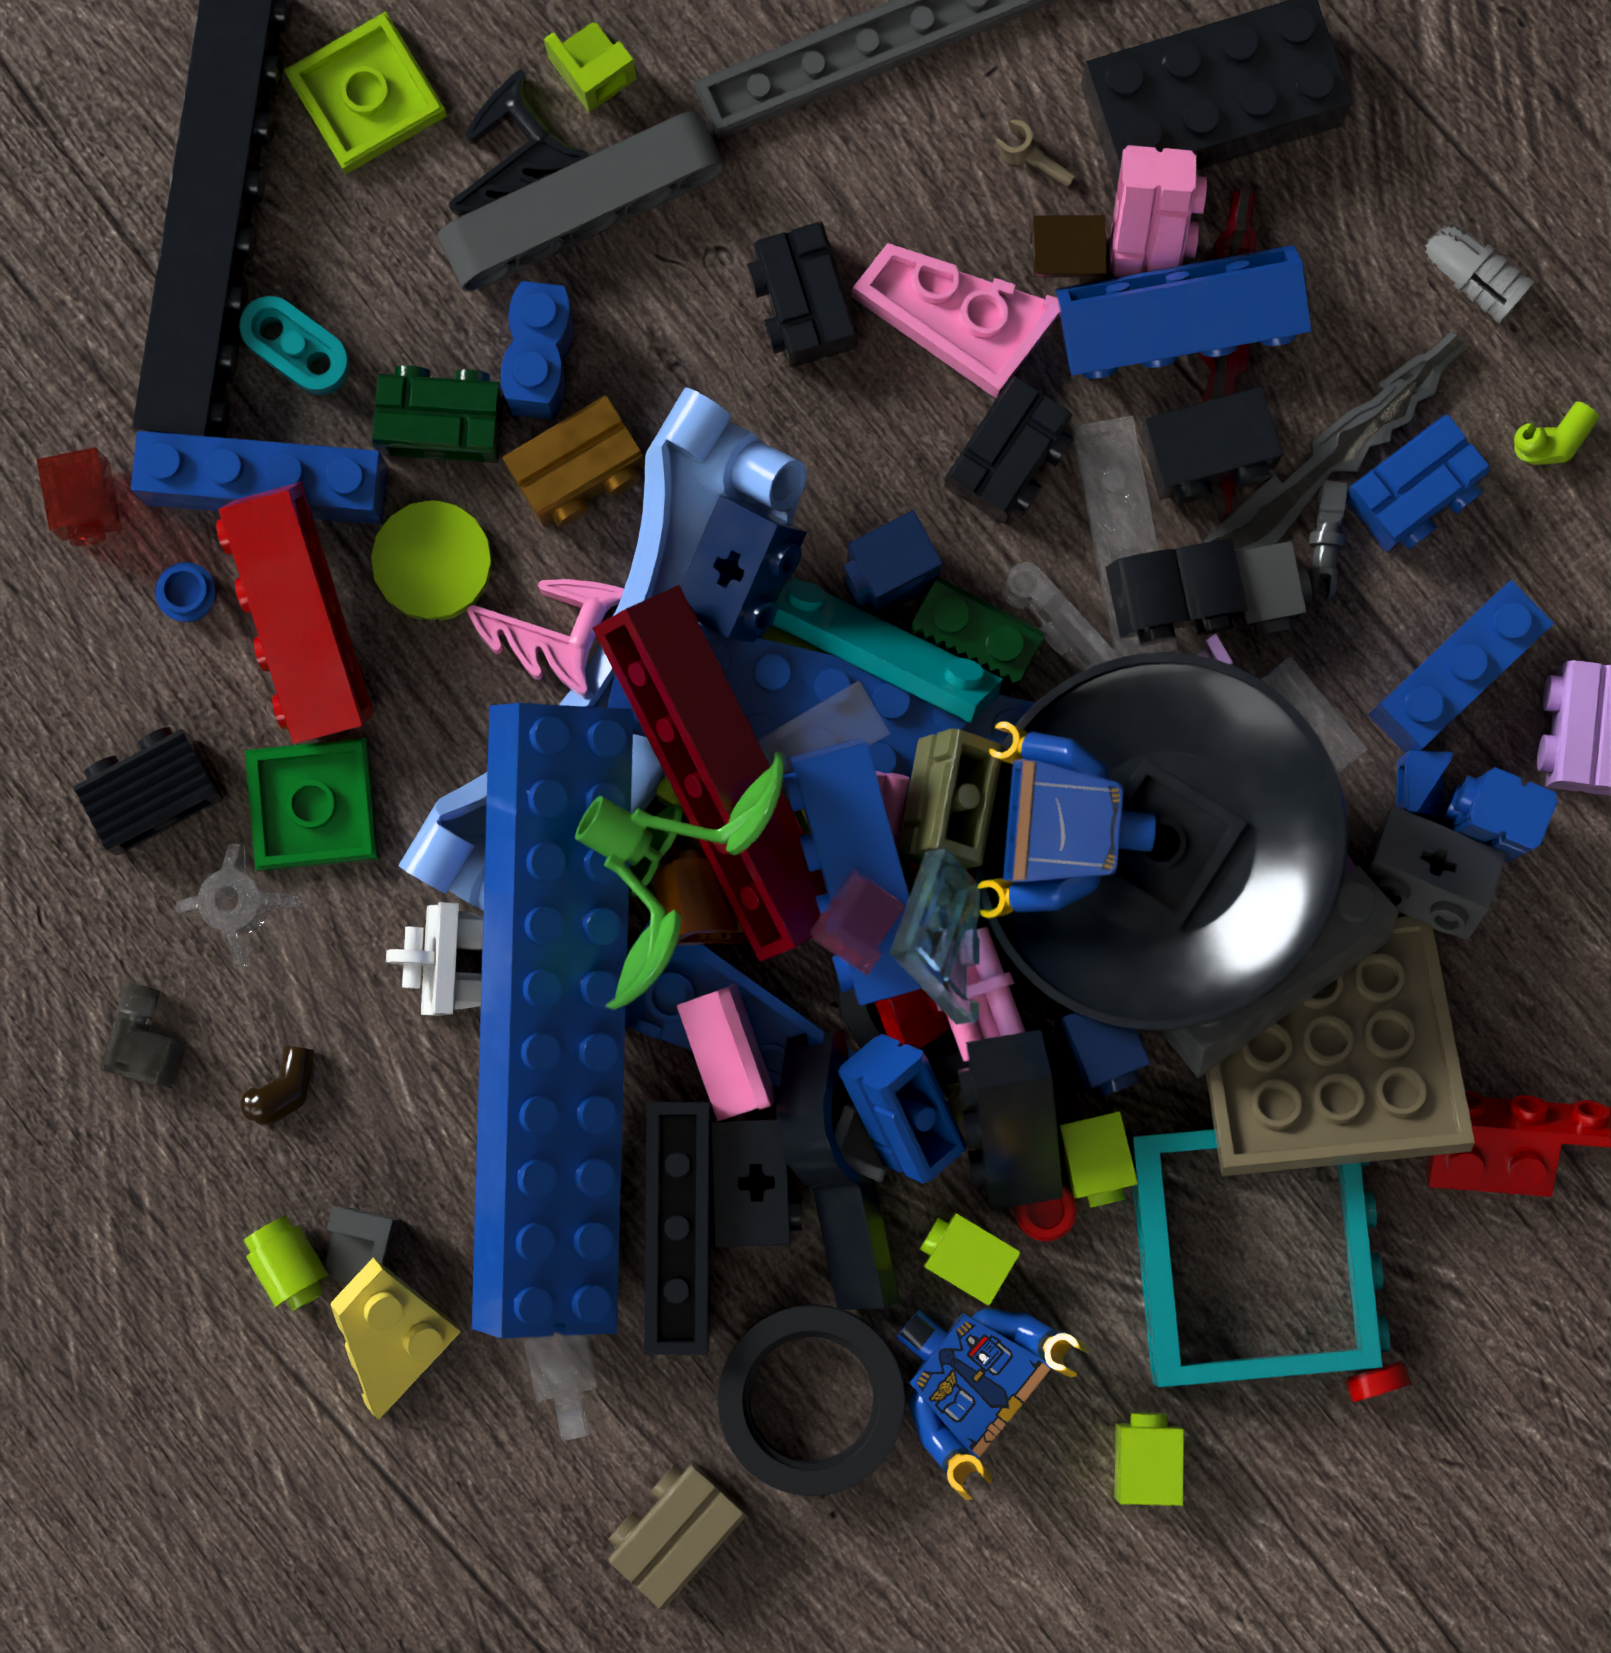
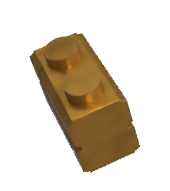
[502,395,645,528]

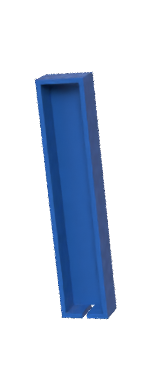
[472,703,634,1339]

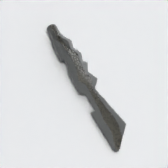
[1204,332,1466,552]

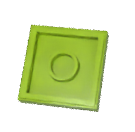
[284,11,447,175]

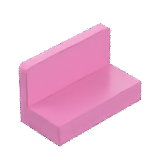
[676,984,778,1122]

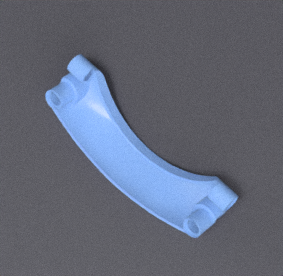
[398,387,807,910]

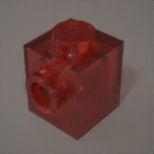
[36,447,122,546]

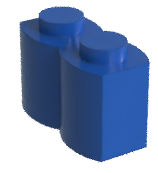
[501,281,574,420]

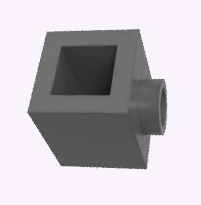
[1235,541,1312,637]

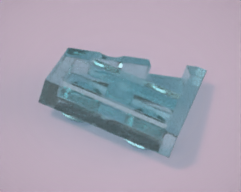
[890,848,980,1025]

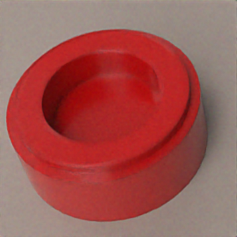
[1014,1184,1077,1241]
[1345,1361,1412,1402]

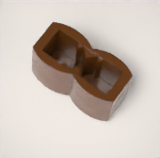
[653,849,750,946]

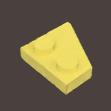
[330,1257,461,1419]

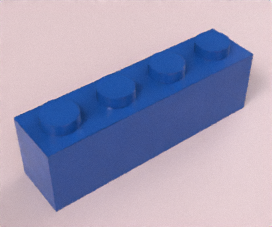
[1056,245,1311,379]
[131,431,388,525]
[783,737,933,1006]

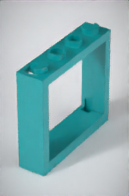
[1128,1130,1390,1387]

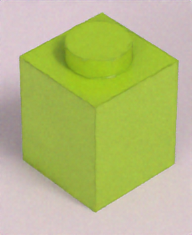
[1057,1111,1138,1208]
[920,1213,1021,1306]
[1114,1412,1184,1506]

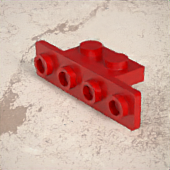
[1426,1091,1611,1197]

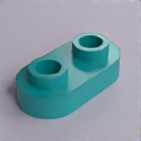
[239,296,350,395]

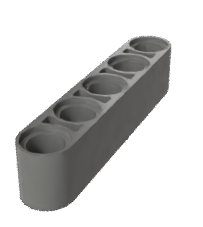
[437,111,726,291]

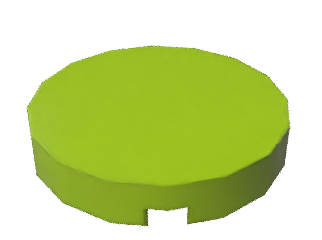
[371,500,492,621]

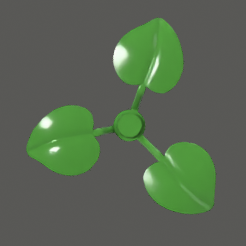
[575,752,786,1010]

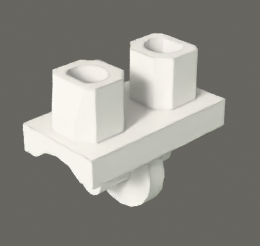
[386,902,483,1016]

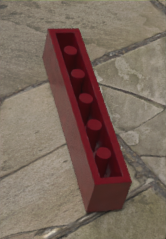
[592,585,827,962]

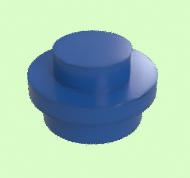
[155,562,217,623]

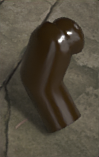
[241,1045,314,1125]

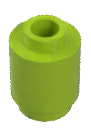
[243,1215,329,1312]

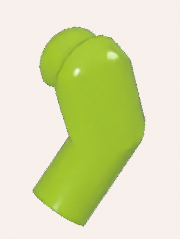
[1514,402,1600,465]

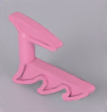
[467,579,624,698]

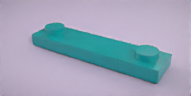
[772,577,1003,722]

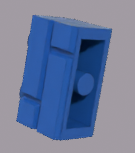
[1346,414,1491,552]
[1442,767,1558,863]
[838,1034,967,1184]

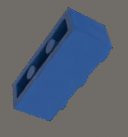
[1368,580,1554,753]

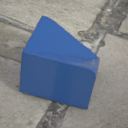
[1396,750,1454,819]

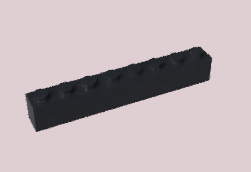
[132,0,292,437]

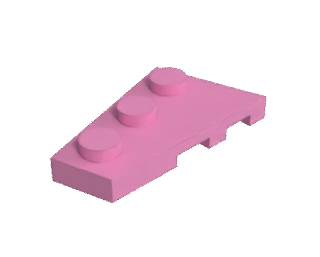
[851,243,1060,399]

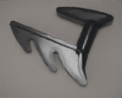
[448,70,589,215]

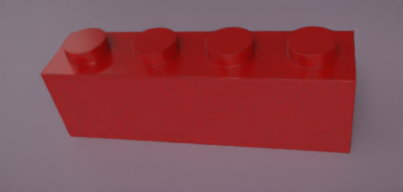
[216,481,374,744]

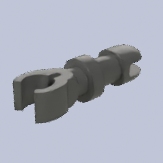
[1309,480,1347,600]

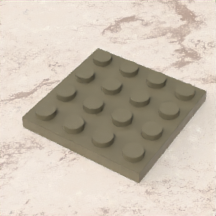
[1206,916,1475,1176]

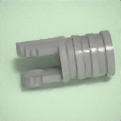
[1425,224,1535,324]

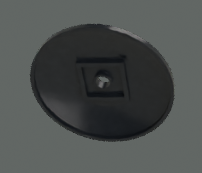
[974,652,1348,1031]

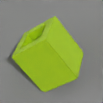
[543,22,637,113]

